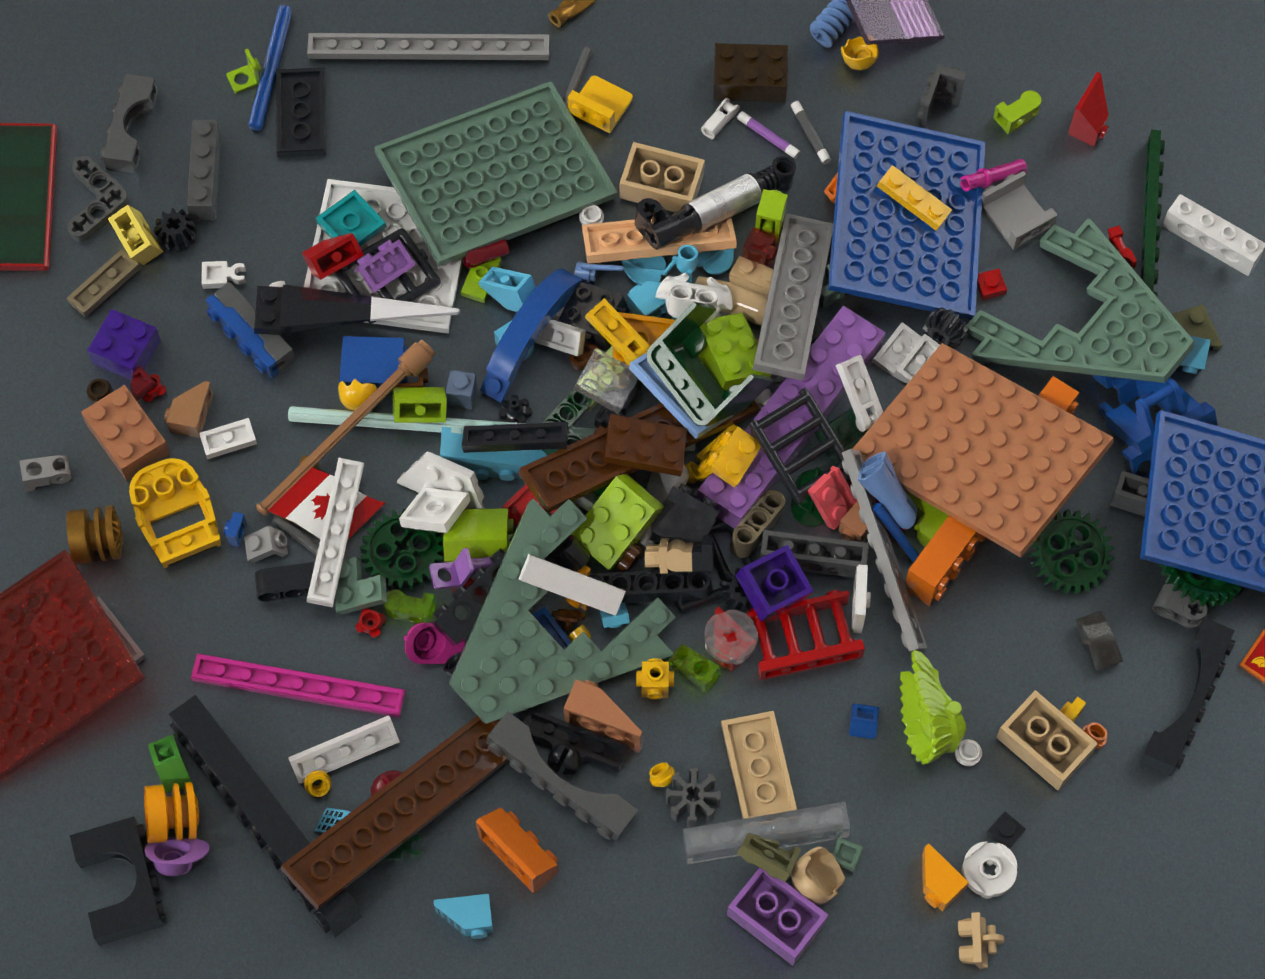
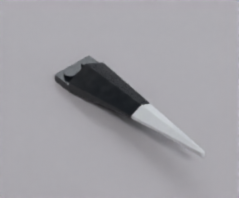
[254,284,460,335]

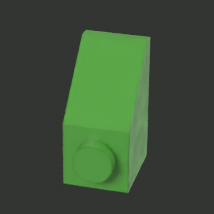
[148,734,192,793]

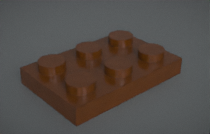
[604,414,687,477]

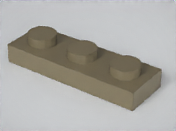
[67,249,140,318]

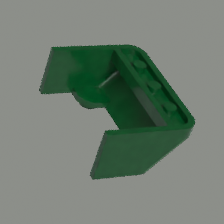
[647,301,773,426]

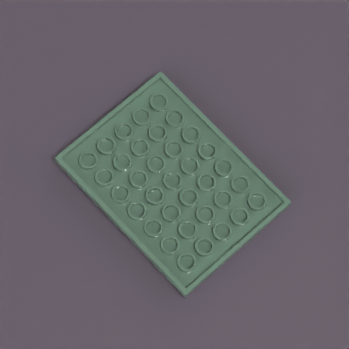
[374,81,618,267]

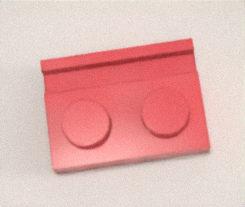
[808,466,857,530]

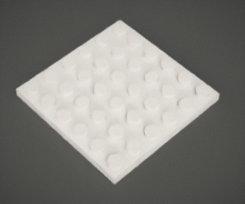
[304,179,463,334]

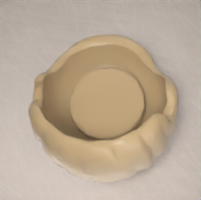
[791,846,845,905]

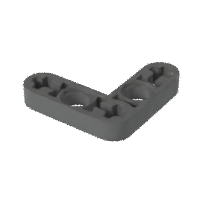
[67,156,129,242]

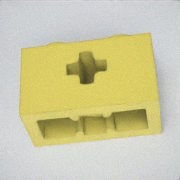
[108,205,164,265]

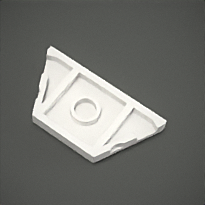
[397,451,485,509]

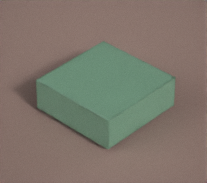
[832,837,864,874]

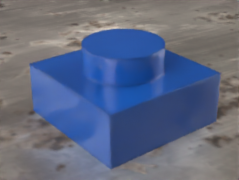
[224,512,247,547]

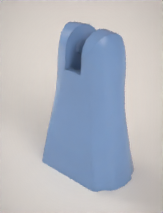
[857,451,918,529]

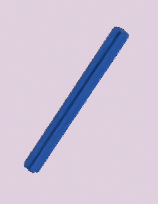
[249,5,292,131]

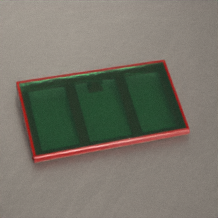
[0,123,57,271]

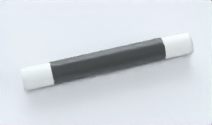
[791,101,831,165]

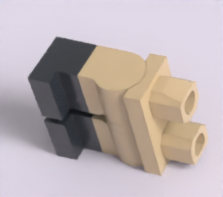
[645,535,714,574]

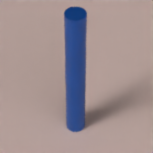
[872,503,920,563]

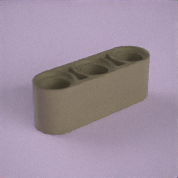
[730,490,785,558]

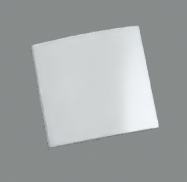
[872,322,940,384]

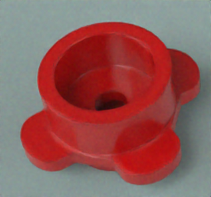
[142,374,166,402]
[356,609,386,638]

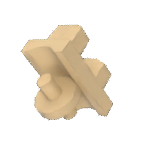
[958,912,1004,969]

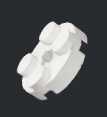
[961,841,1018,899]

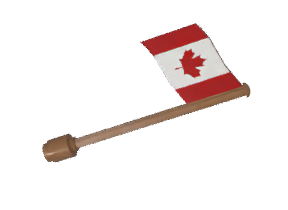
[256,340,435,541]

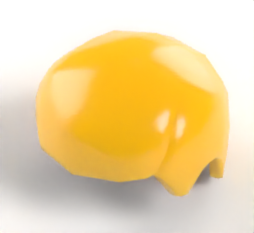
[841,36,879,71]
[338,379,377,411]

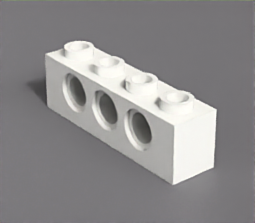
[1162,194,1265,276]

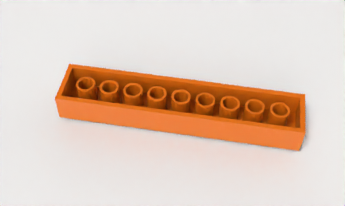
[905,376,1079,607]

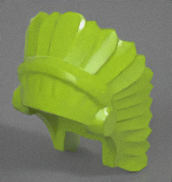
[899,650,967,765]

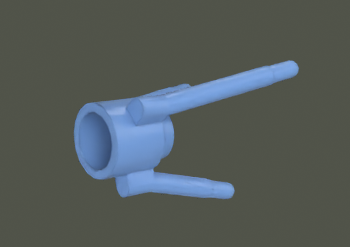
[574,261,627,304]

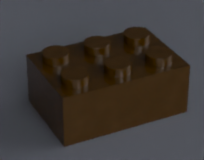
[713,43,788,102]

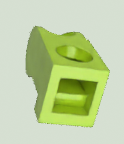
[993,90,1042,135]

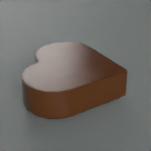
[569,341,602,371]
[615,543,643,572]

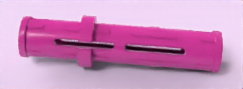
[960,159,1027,191]

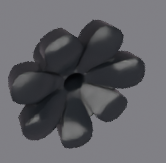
[499,395,533,423]

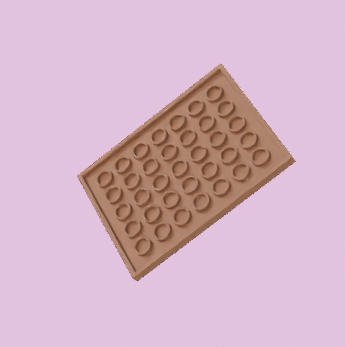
[853,343,1114,557]

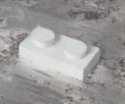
[535,319,586,356]
[199,418,257,459]

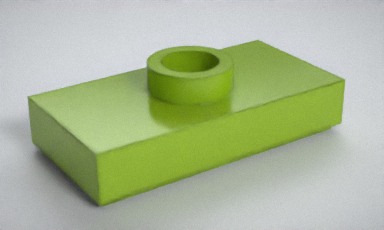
[461,258,502,303]

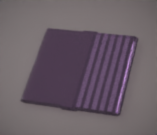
[846,0,945,45]

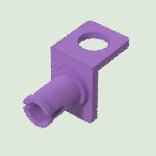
[429,548,492,589]

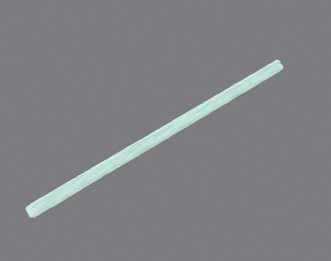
[288,406,696,451]

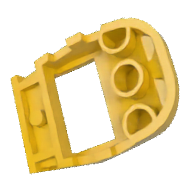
[129,458,221,568]

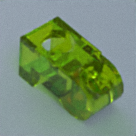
[384,590,436,624]
[667,644,721,695]

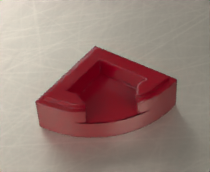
[130,366,157,401]

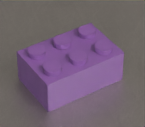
[727,867,829,966]

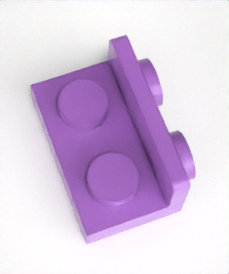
[354,240,416,293]

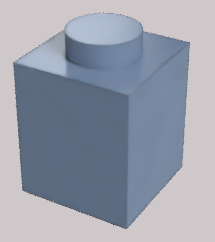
[446,370,477,410]

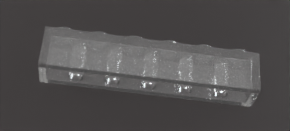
[682,802,851,864]

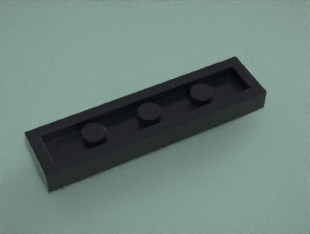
[462,422,569,453]

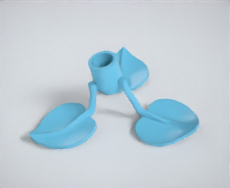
[622,245,734,320]

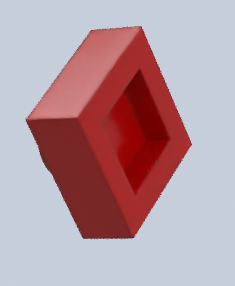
[977,268,1007,300]

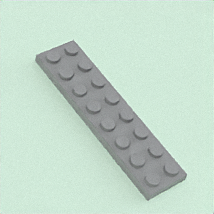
[752,213,833,381]

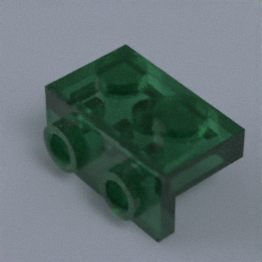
[814,408,869,459]

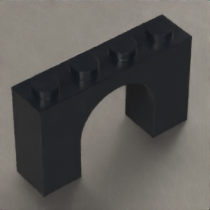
[70,817,166,946]

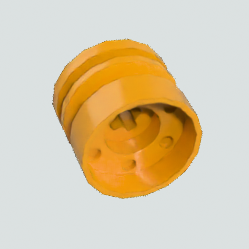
[144,782,199,844]

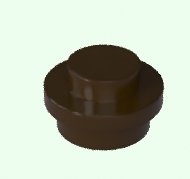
[87,379,113,403]

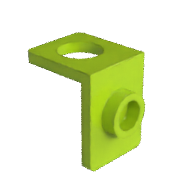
[226,49,262,93]

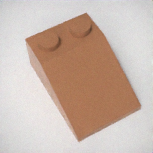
[564,680,642,753]

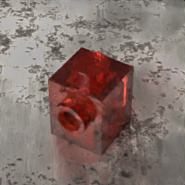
[742,227,778,266]

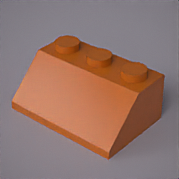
[476,807,558,894]

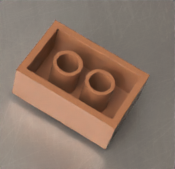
[81,385,170,481]

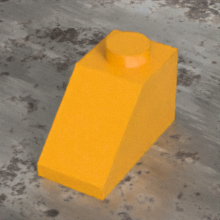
[922,843,969,912]

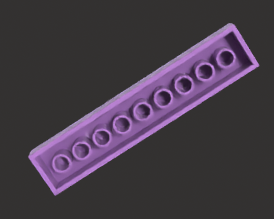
[697,306,886,529]

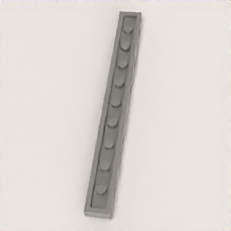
[307,33,550,60]

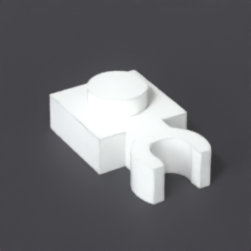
[202,261,246,289]

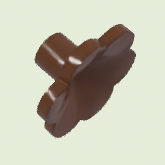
[552,609,585,631]

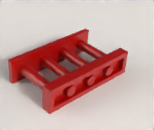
[744,590,865,681]

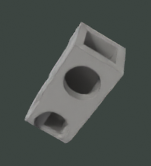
[19,455,72,492]

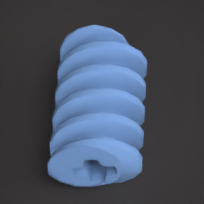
[810,0,860,48]

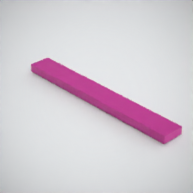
[191,653,406,718]

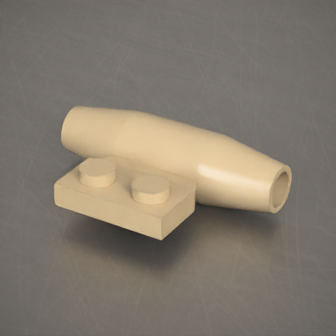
[695,256,774,326]

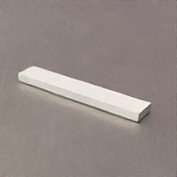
[307,458,364,607]

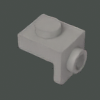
[244,526,288,563]

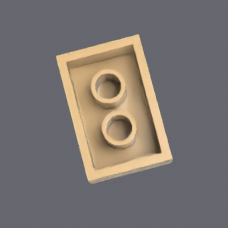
[619,142,705,212]
[996,690,1098,791]

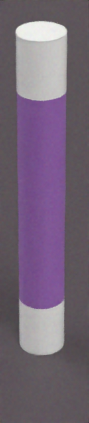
[737,111,801,159]

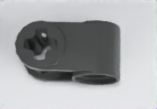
[1152,584,1208,629]

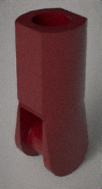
[463,239,510,268]

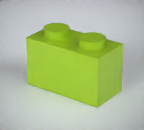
[754,189,788,244]
[392,387,447,423]

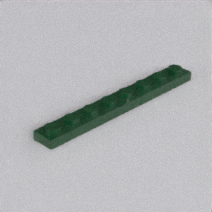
[1140,129,1165,297]

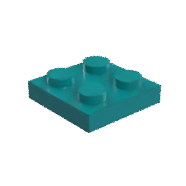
[315,189,386,246]

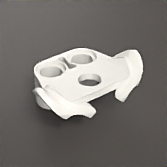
[655,272,733,322]

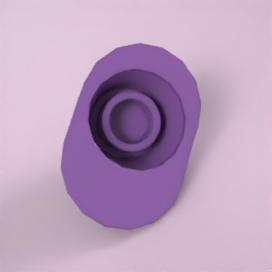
[144,837,210,876]

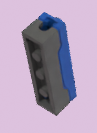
[205,282,295,378]

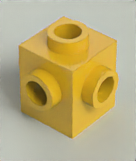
[636,658,674,699]

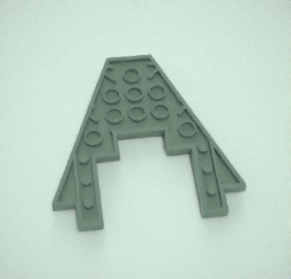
[966,218,1194,383]
[449,498,676,724]

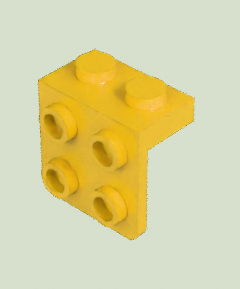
[567,76,633,133]
[696,426,761,487]

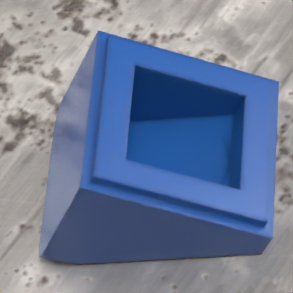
[849,704,879,739]

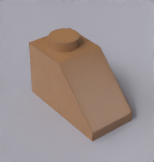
[164,381,213,438]

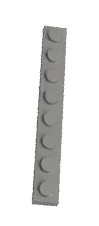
[842,449,927,652]

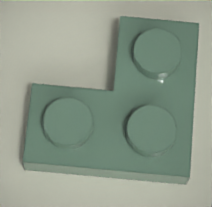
[335,557,387,615]

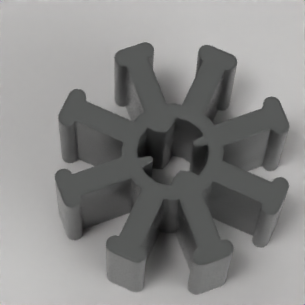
[666,768,721,828]

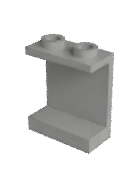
[981,171,1058,250]

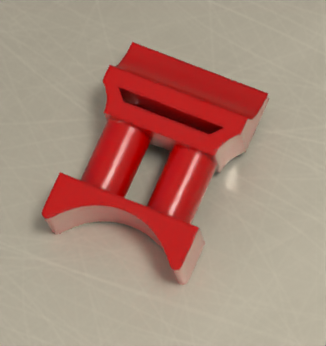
[1108,225,1137,270]

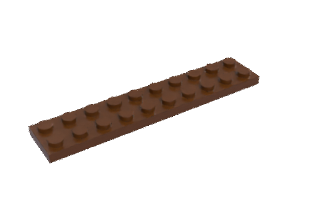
[518,401,760,513]
[281,716,509,910]

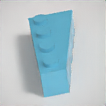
[440,427,547,481]

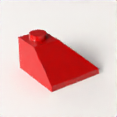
[1068,72,1109,146]

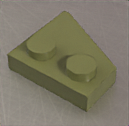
[1172,304,1223,351]
[737,833,801,882]

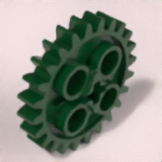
[360,509,444,592]
[1029,509,1115,595]
[1159,564,1241,607]

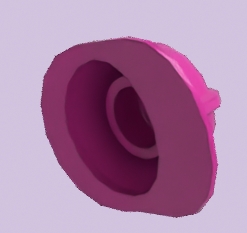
[404,622,465,664]

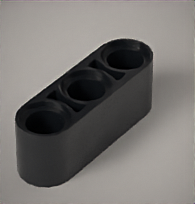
[255,562,315,602]

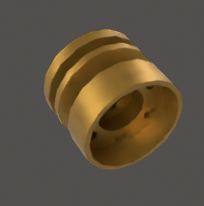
[66,505,123,565]

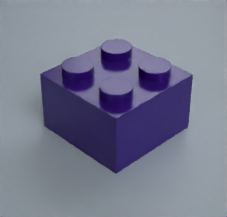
[87,309,161,380]
[735,545,814,622]

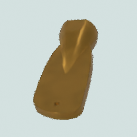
[548,0,597,28]

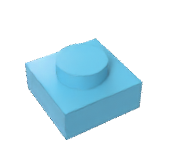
[599,602,630,628]

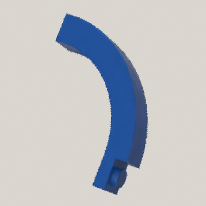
[479,268,583,402]

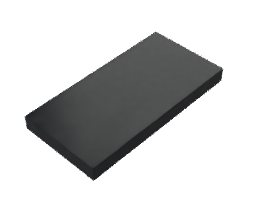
[276,67,326,158]

